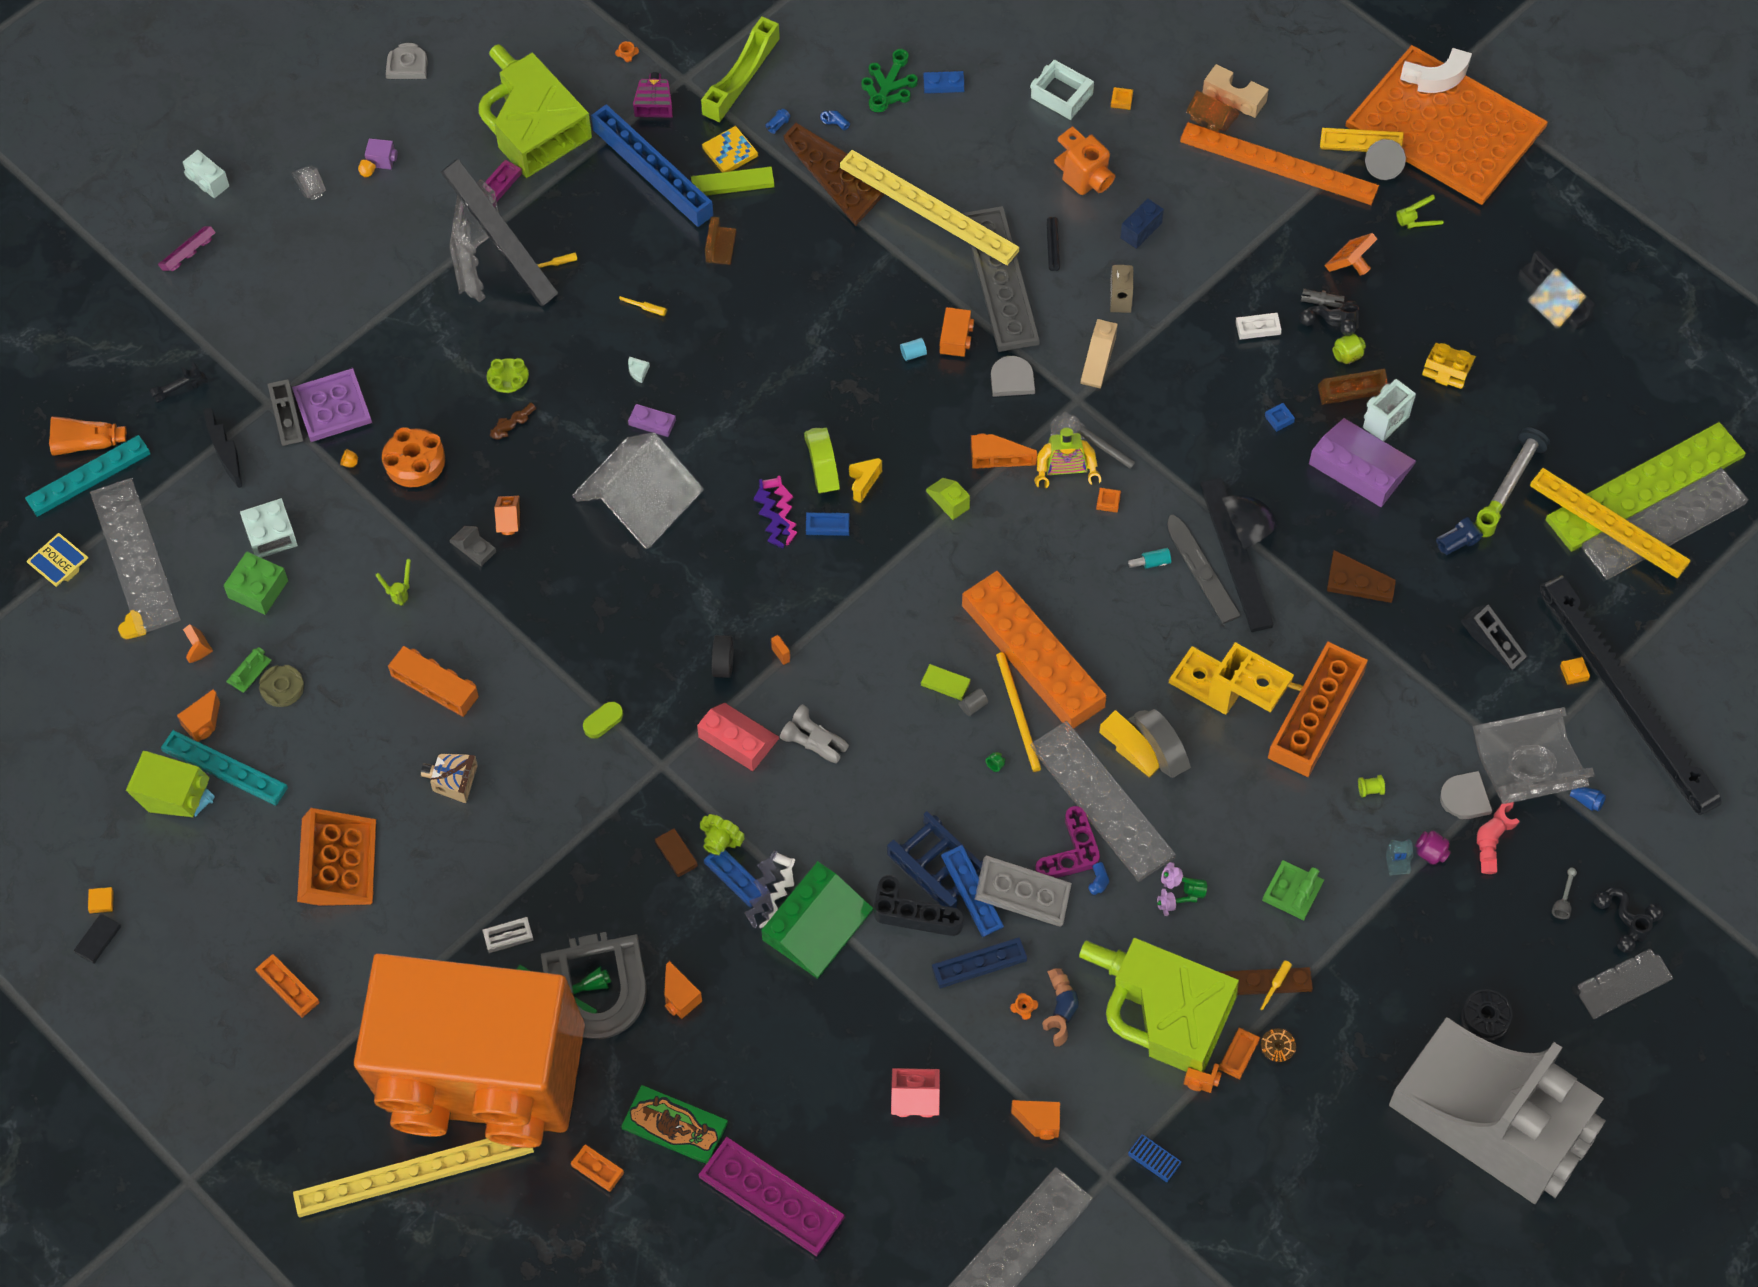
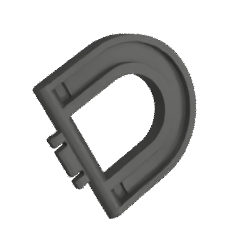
[541,932,647,1039]

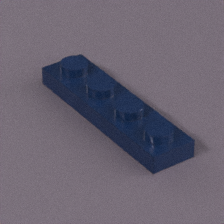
[932,937,1027,989]

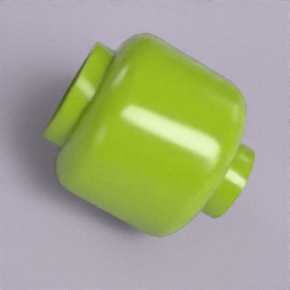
[1333,334,1366,364]

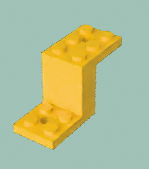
[1169,642,1294,715]

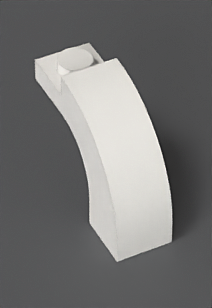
[1400,48,1472,93]

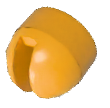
[358,160,376,177]
[340,449,358,468]

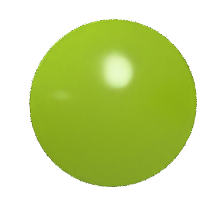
[487,358,529,393]

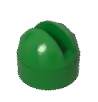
[985,752,1005,772]

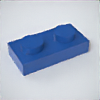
[923,71,964,93]

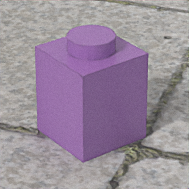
[365,138,397,169]

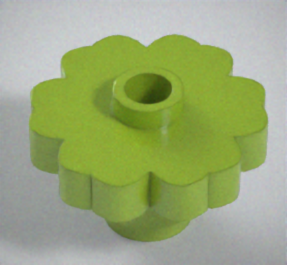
[700,814,745,855]

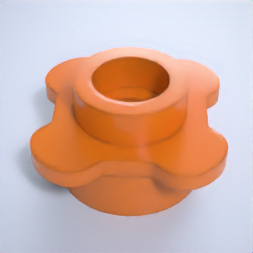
[615,41,639,62]
[1010,993,1038,1020]

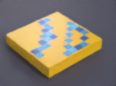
[702,126,758,173]

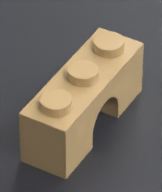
[1203,64,1269,118]

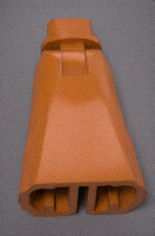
[49,416,127,456]

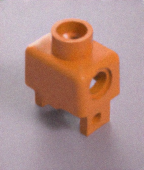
[1054,126,1115,195]

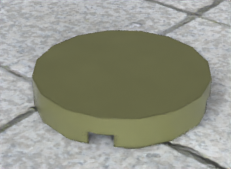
[259,665,304,707]

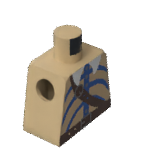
[421,754,478,803]

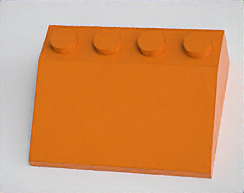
[297,808,376,906]

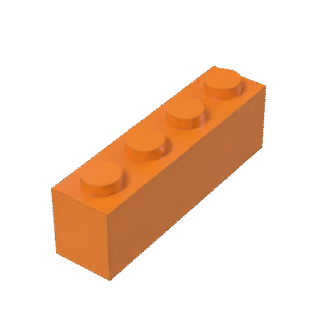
[388,646,479,717]

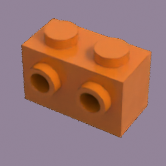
[940,307,974,357]

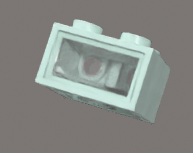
[1363,379,1416,441]
[240,498,298,558]

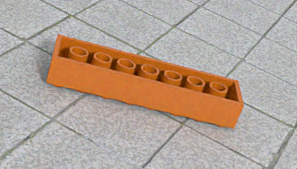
[962,570,1107,731]

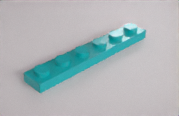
[25,435,150,517]

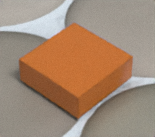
[1096,488,1121,513]
[771,635,790,665]

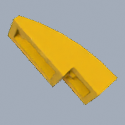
[1099,710,1160,778]

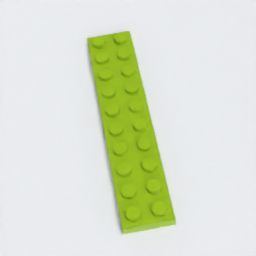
[1546,422,1746,552]

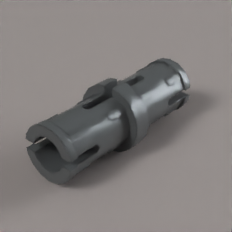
[1301,288,1345,308]

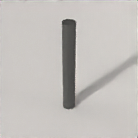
[1077,426,1135,469]

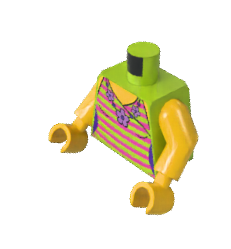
[1034,428,1101,488]

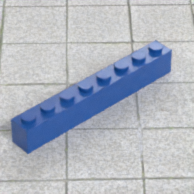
[591,104,713,227]

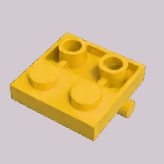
[1422,343,1476,389]

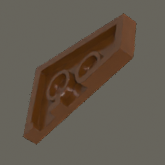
[1327,550,1396,603]

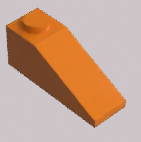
[971,433,1037,468]

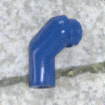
[820,111,850,130]
[1088,862,1109,895]

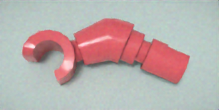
[1477,800,1520,874]

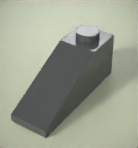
[267,379,303,446]

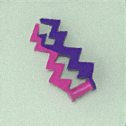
[753,476,797,548]

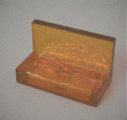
[705,217,736,265]

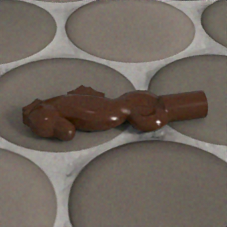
[490,403,536,439]

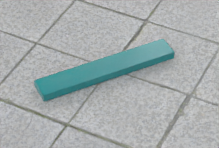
[161,730,288,806]

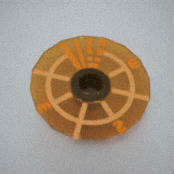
[1261,1028,1296,1062]

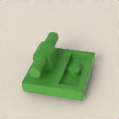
[1262,860,1324,921]

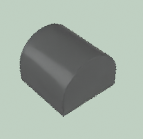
[958,688,988,716]

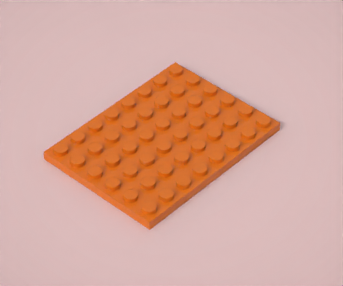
[1345,45,1548,205]

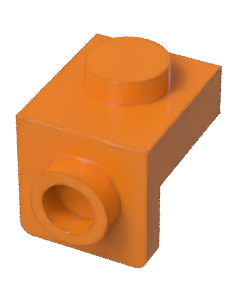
[1184,1063,1222,1093]

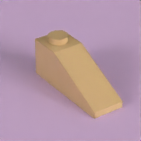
[1080,319,1118,388]

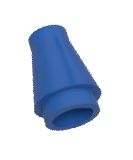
[1570,784,1606,812]

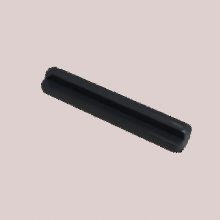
[1047,217,1060,271]

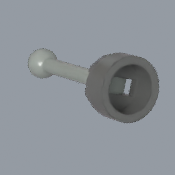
[1552,868,1577,919]

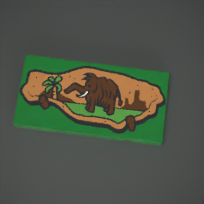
[621,1085,728,1164]

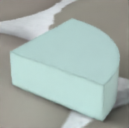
[628,357,650,383]

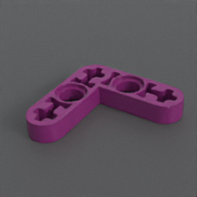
[1035,806,1100,878]

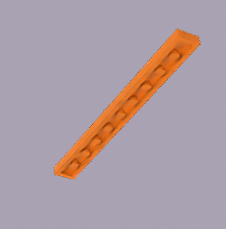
[1180,122,1379,205]

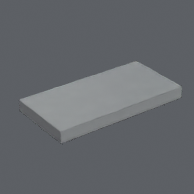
[975,855,1072,927]

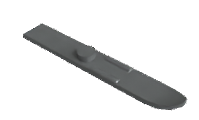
[1167,515,1240,624]

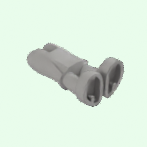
[780,704,849,763]

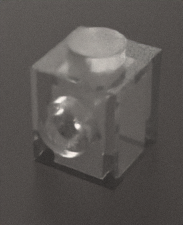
[1050,412,1085,439]

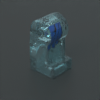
[1386,839,1413,875]

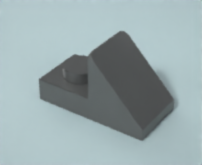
[450,526,496,566]

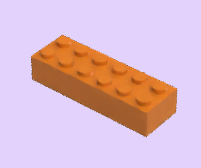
[1268,641,1368,778]

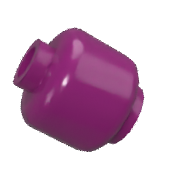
[1415,830,1451,865]

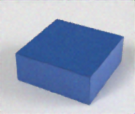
[1265,403,1295,432]

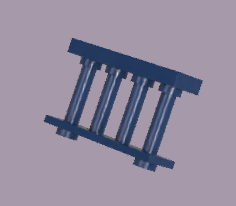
[887,811,983,909]

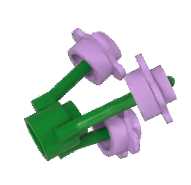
[1157,862,1207,916]

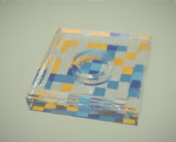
[1528,269,1587,328]

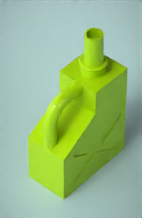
[479,44,592,178]
[1079,938,1239,1072]

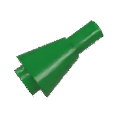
[572,967,611,994]

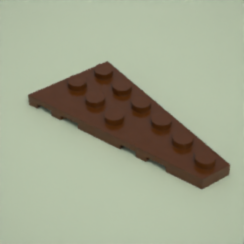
[784,123,885,226]

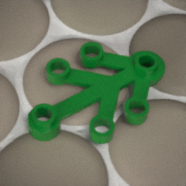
[861,49,918,113]

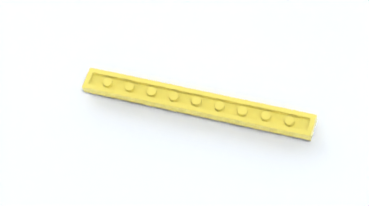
[840,150,1019,265]
[293,1139,534,1217]

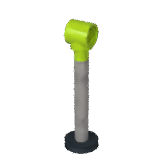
[1475,427,1550,537]

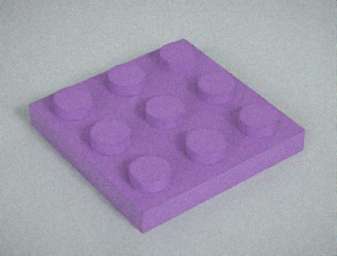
[292,368,372,442]

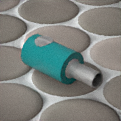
[1128,548,1171,569]

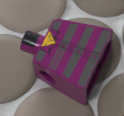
[633,72,673,118]

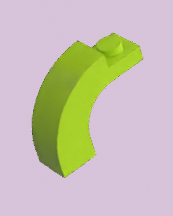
[804,428,840,493]

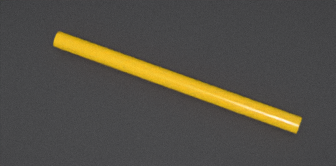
[996,652,1041,772]

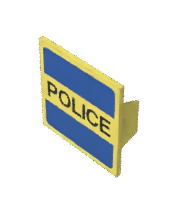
[26,533,88,587]

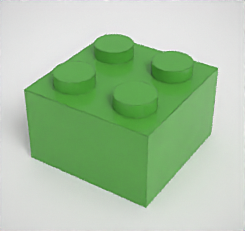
[223,551,288,615]

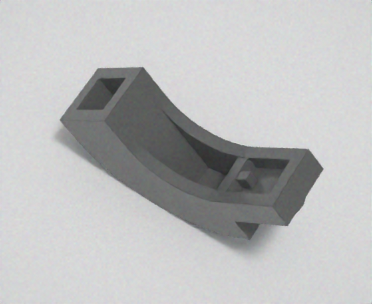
[1127,709,1191,778]

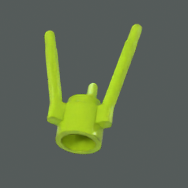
[1396,195,1444,229]
[376,559,411,606]

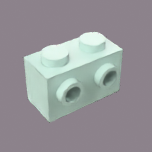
[183,150,229,199]

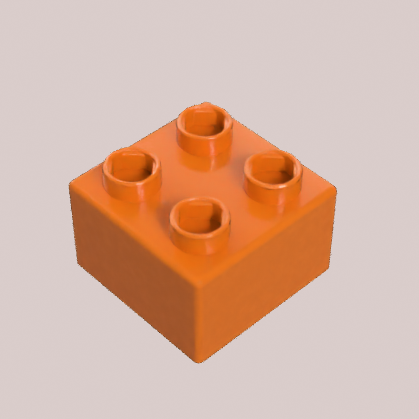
[354,954,585,1148]

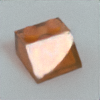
[1186,90,1240,132]

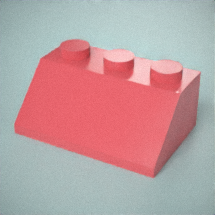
[697,703,779,771]

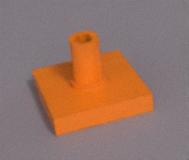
[1324,233,1377,276]

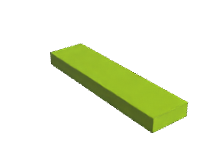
[691,167,774,196]

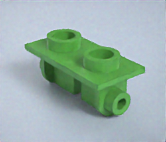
[226,647,272,693]

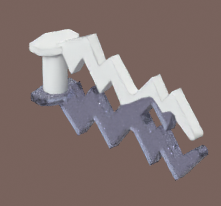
[745,850,795,928]

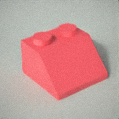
[891,1068,940,1117]

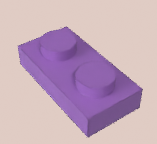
[628,404,676,437]

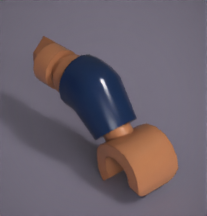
[1042,968,1079,1046]

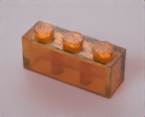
[1318,369,1388,405]

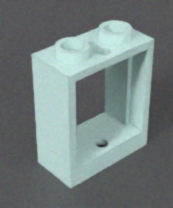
[1030,60,1094,120]

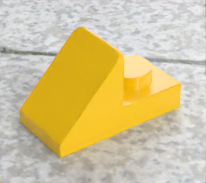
[849,458,882,503]

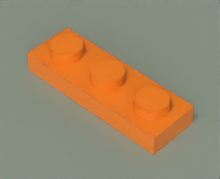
[255,954,320,1018]

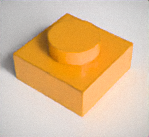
[1560,657,1590,685]

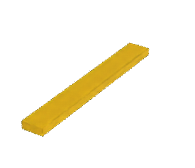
[1530,468,1691,579]

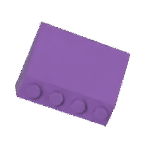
[1309,418,1416,507]

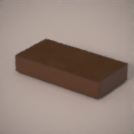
[655,828,698,877]

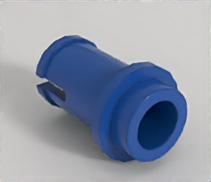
[765,109,790,134]

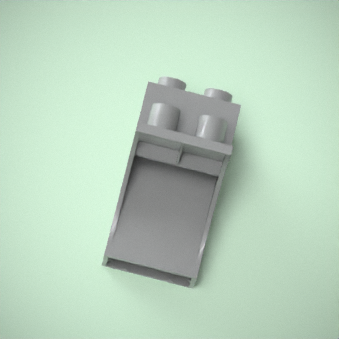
[1389,1017,1606,1204]

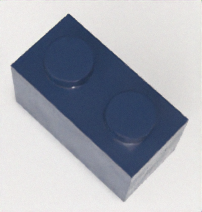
[1120,198,1164,249]

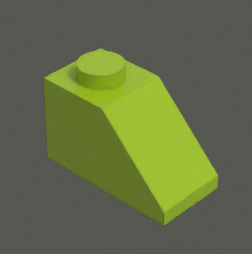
[926,478,970,520]

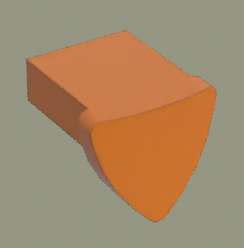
[183,624,213,663]

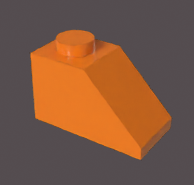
[494,496,520,535]
[177,689,220,742]
[664,961,702,1019]
[1011,1100,1060,1140]

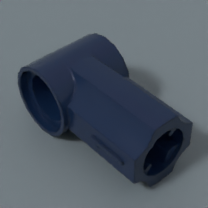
[1436,517,1483,555]

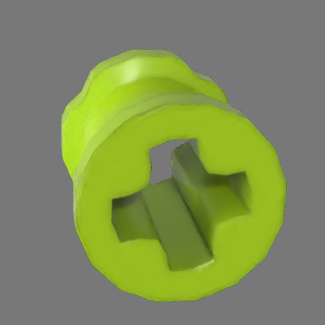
[1358,775,1385,798]

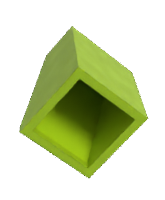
[126,751,209,817]

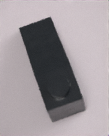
[1461,605,1527,670]

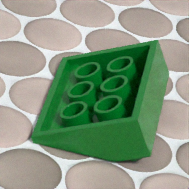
[762,861,873,979]

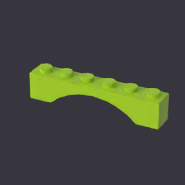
[701,16,780,123]

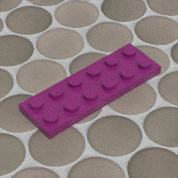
[699,1137,845,1256]

